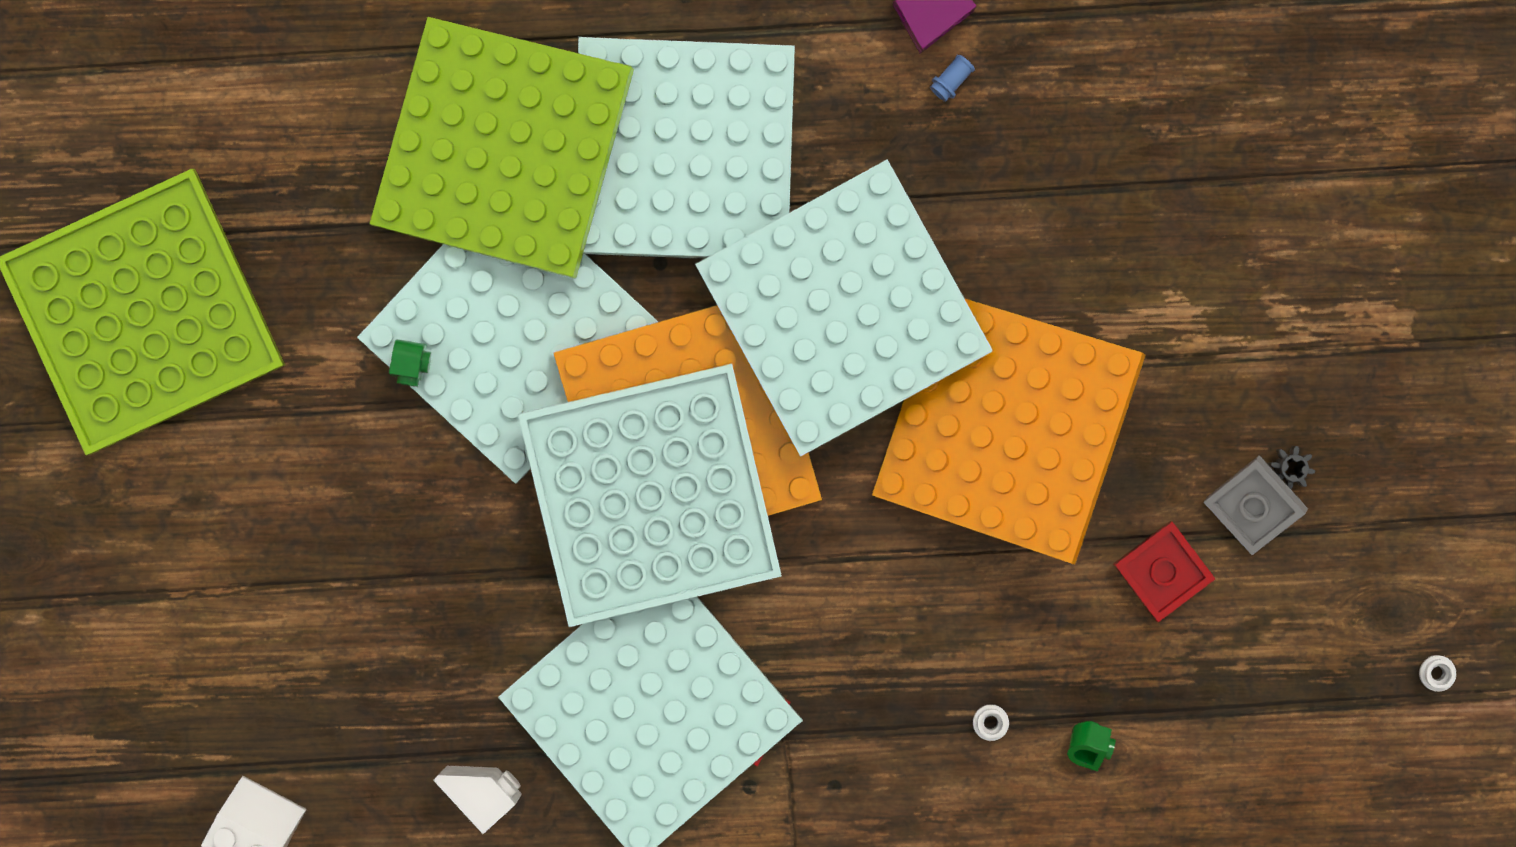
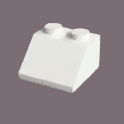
[434,766,522,834]
[201,776,307,847]

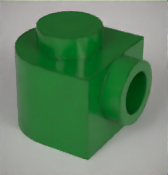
[389,339,432,387]
[1067,721,1116,772]

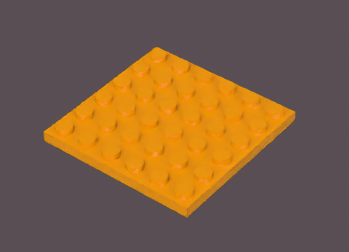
[872,298,1146,565]
[553,305,822,516]

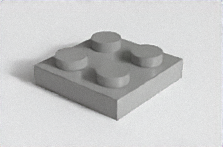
[1204,456,1308,555]

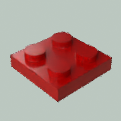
[1113,521,1215,622]

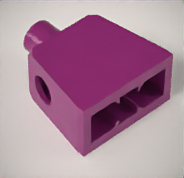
[892,0,977,54]

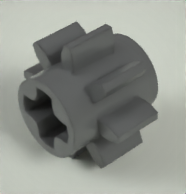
[1268,446,1315,489]

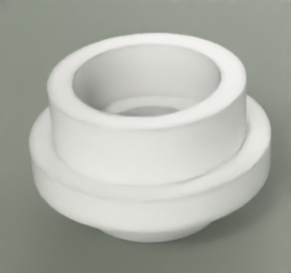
[1419,655,1456,692]
[973,704,1009,741]

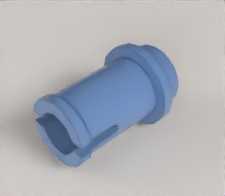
[930,54,975,102]

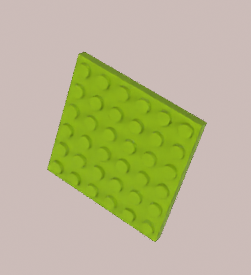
[370,17,634,279]
[0,168,285,456]

